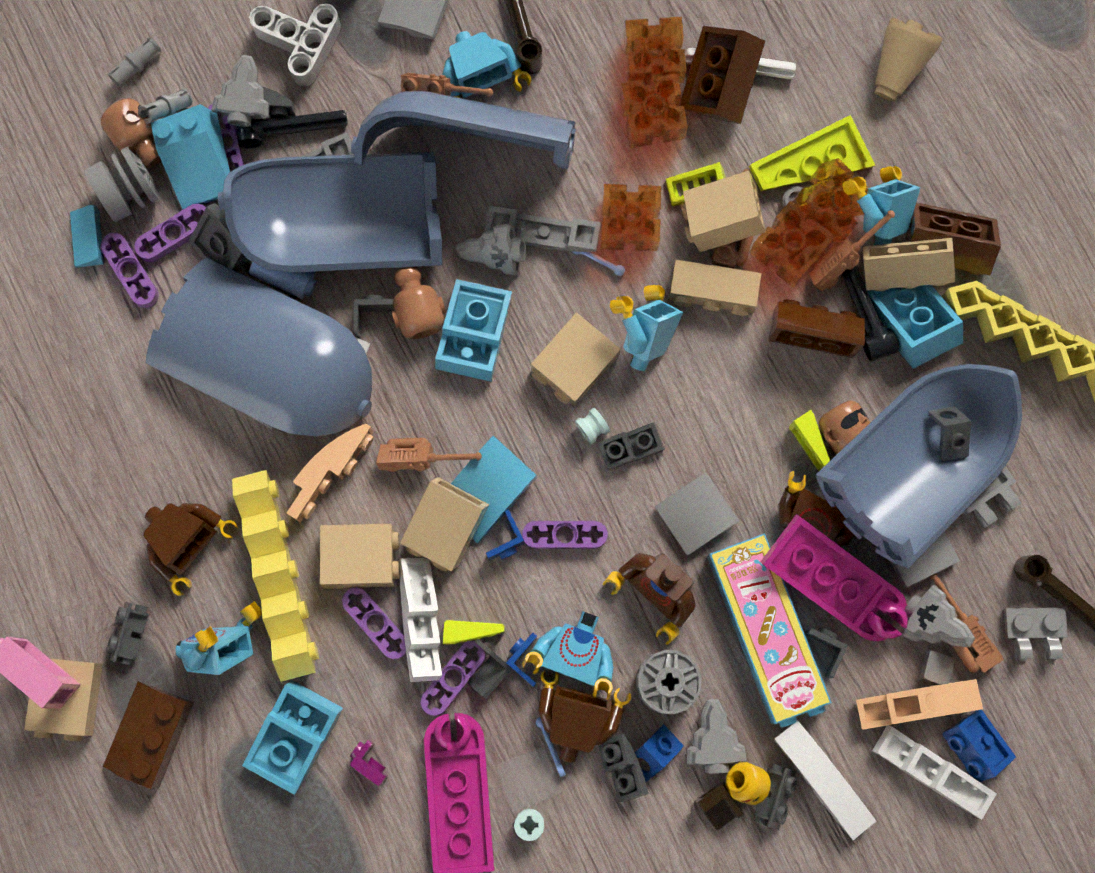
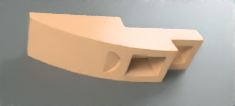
[286,424,374,523]
[856,679,983,730]

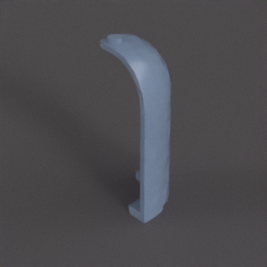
[351,91,576,169]
[218,152,442,272]
[145,257,372,436]
[816,364,1022,569]

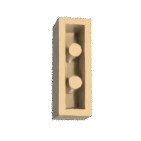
[863,238,955,291]
[668,260,761,316]

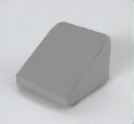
[918,650,955,685]

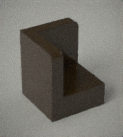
[695,783,744,830]

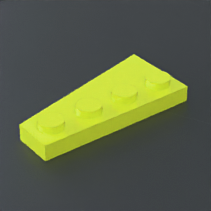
[748,115,876,192]

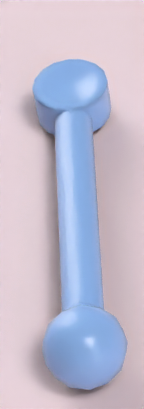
[572,251,625,276]
[536,717,566,777]

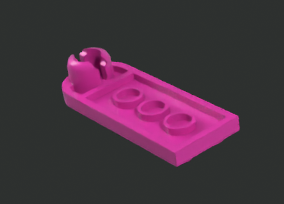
[760,514,908,641]
[424,713,495,873]

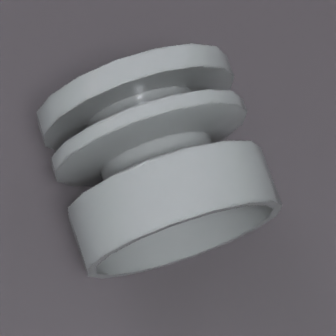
[84,146,159,223]
[635,650,702,714]

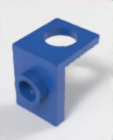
[485,509,524,561]
[506,632,538,687]
[635,724,684,782]

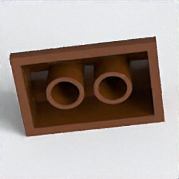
[679,26,765,124]
[905,202,1001,276]
[768,299,865,358]
[103,681,194,789]

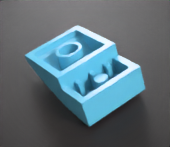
[435,279,512,382]
[451,436,537,544]
[242,680,343,795]

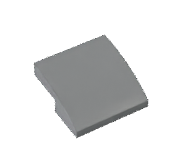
[378,0,449,39]
[655,473,739,556]
[889,531,960,589]

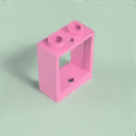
[0,636,81,708]

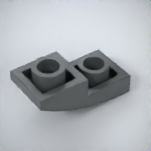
[261,86,296,118]
[598,422,665,470]
[598,734,649,802]

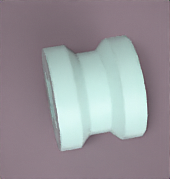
[575,408,610,445]
[514,808,545,841]

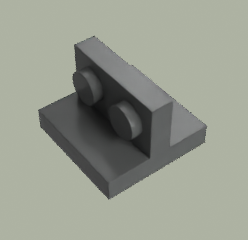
[188,203,251,272]

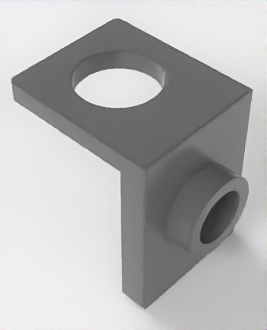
[353,295,394,339]
[928,407,971,461]
[804,628,848,679]
[468,638,512,699]

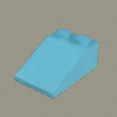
[151,104,230,209]
[867,285,963,369]

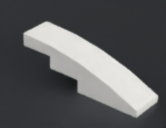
[399,558,442,682]
[774,721,877,840]
[872,725,997,820]

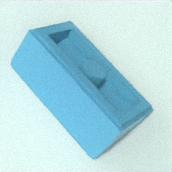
[70,205,104,268]

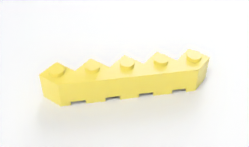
[942,281,1095,402]
[232,470,319,682]

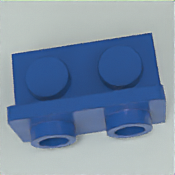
[942,710,1016,782]

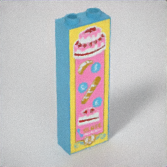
[707,533,832,728]

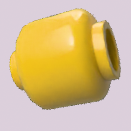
[725,762,771,805]

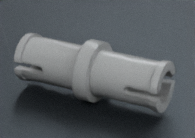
[107,37,162,88]
[138,89,193,124]

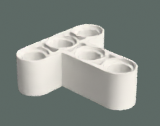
[249,3,341,87]

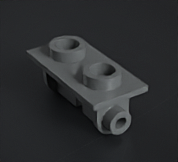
[106,602,149,665]
[754,763,797,830]

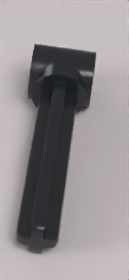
[236,110,348,149]
[842,265,899,362]

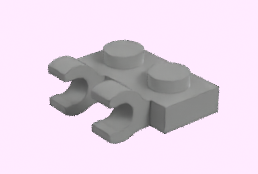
[964,467,1022,528]
[1003,608,1068,660]

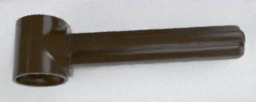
[505,0,542,74]
[1014,555,1095,631]

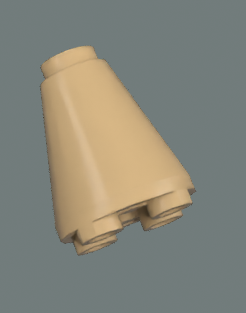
[874,18,943,102]

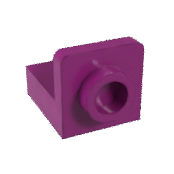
[350,740,388,787]

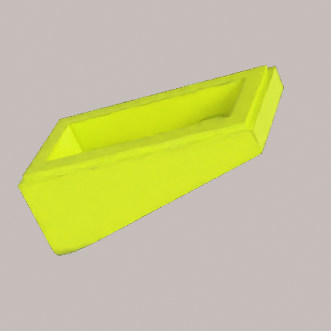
[665,162,726,206]
[789,410,830,471]
[443,620,505,645]

